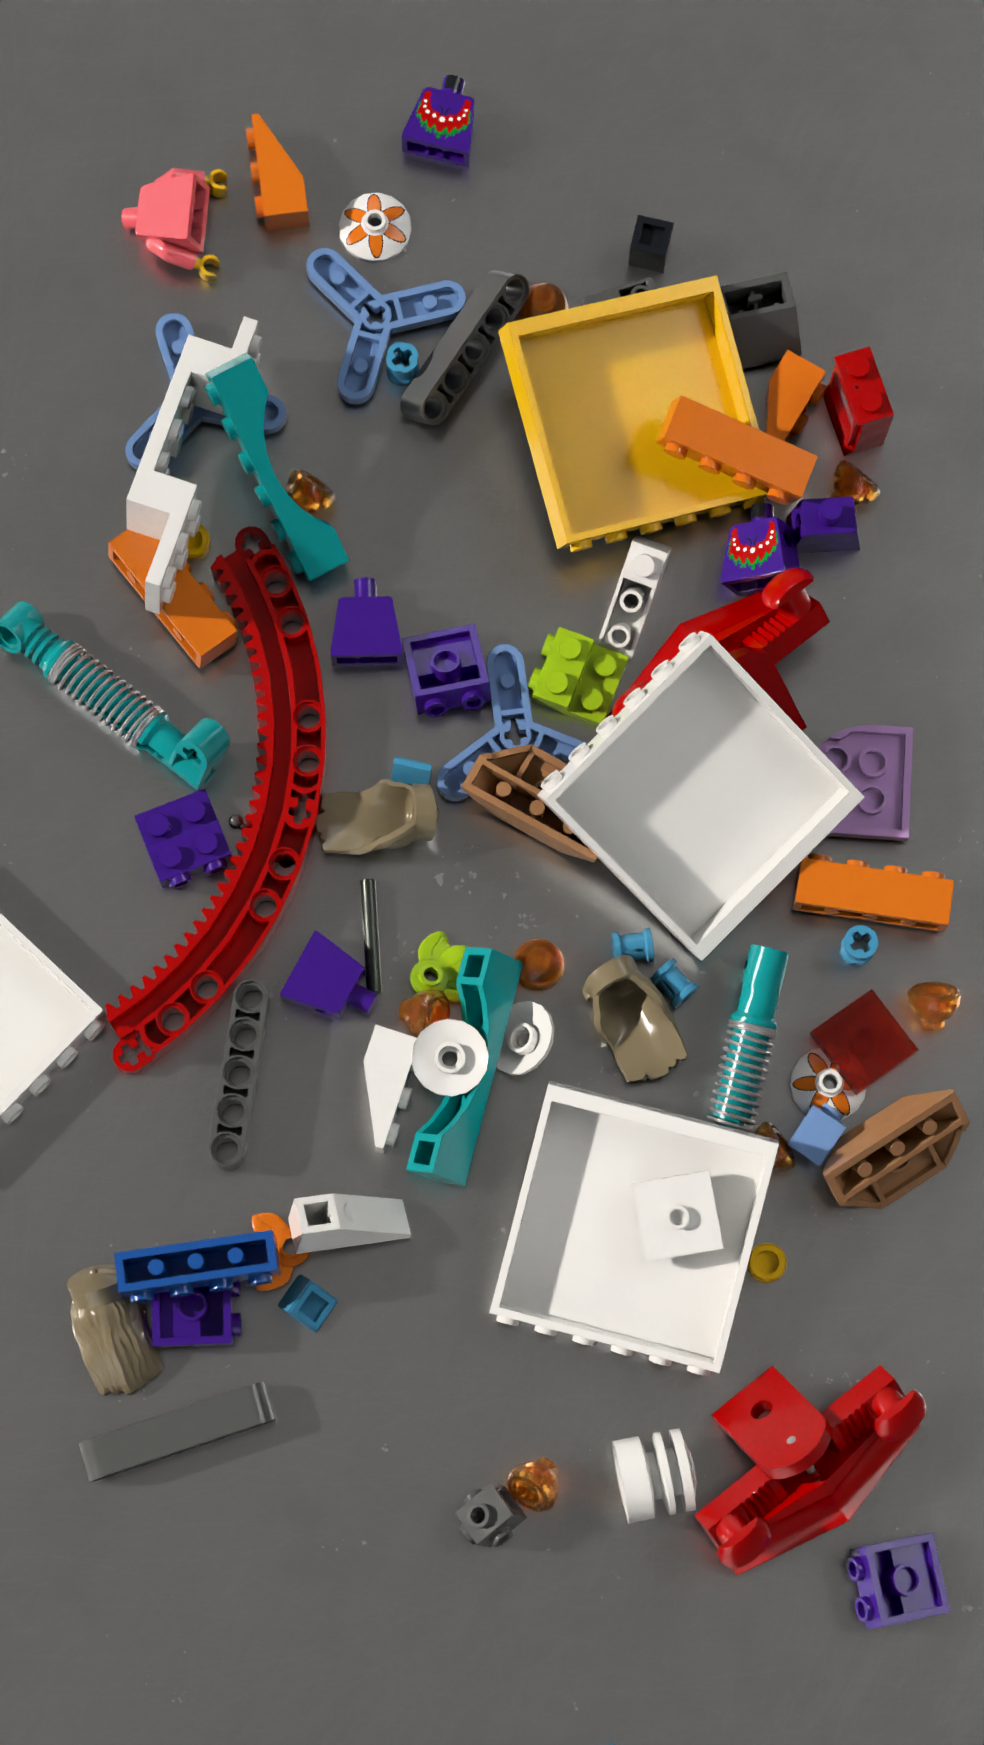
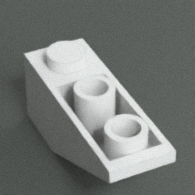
[597,535,672,659]
[363,1025,417,1154]
[288,1193,411,1254]

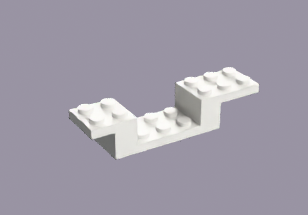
[126,316,262,614]

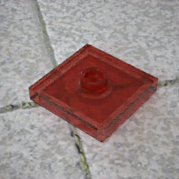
[810,989,919,1096]

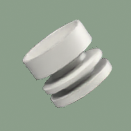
[612,1428,697,1524]

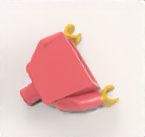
[121,168,228,282]

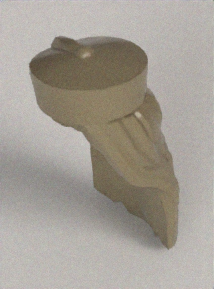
[316,779,439,856]
[582,955,688,1084]
[67,1264,163,1395]

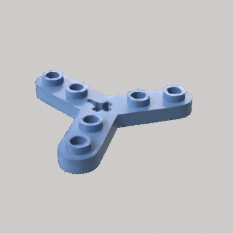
[306,248,466,404]
[125,313,286,470]
[437,644,588,802]

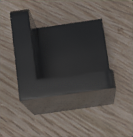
[628,215,674,273]

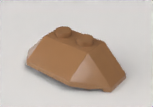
[461,744,598,862]
[822,1089,970,1209]

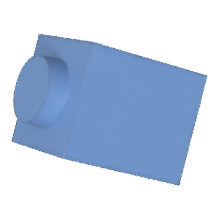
[787,1102,846,1166]

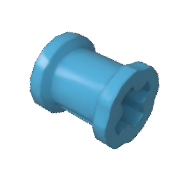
[386,342,419,386]
[840,925,878,966]
[612,928,654,963]
[650,958,700,1009]

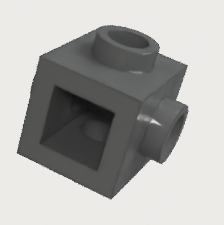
[455,1483,527,1548]

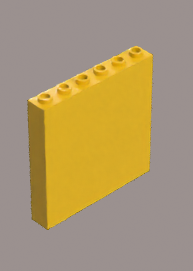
[498,275,767,552]

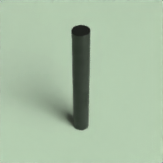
[360,879,382,994]

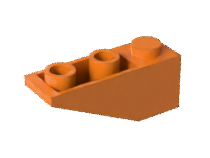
[246,113,310,231]
[764,350,827,442]

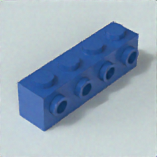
[114,1230,281,1303]

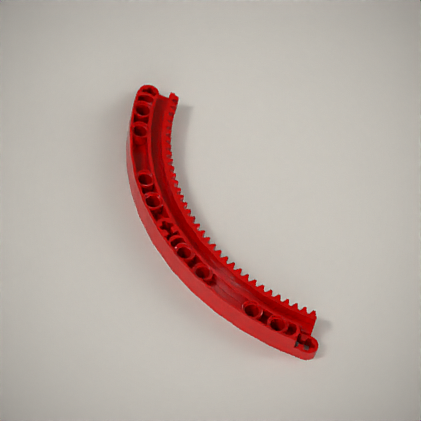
[105,526,327,1074]

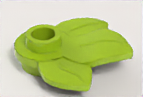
[410,931,469,1003]

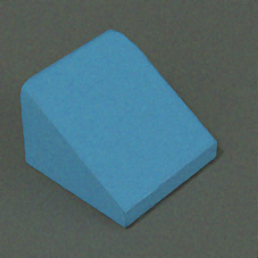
[391,757,432,786]
[278,1274,339,1333]

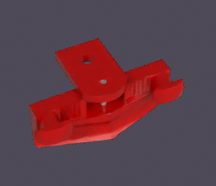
[606,568,830,731]
[694,1365,927,1576]

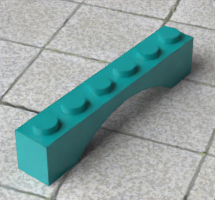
[204,353,350,581]
[406,947,523,1186]

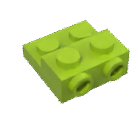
[528,626,629,727]

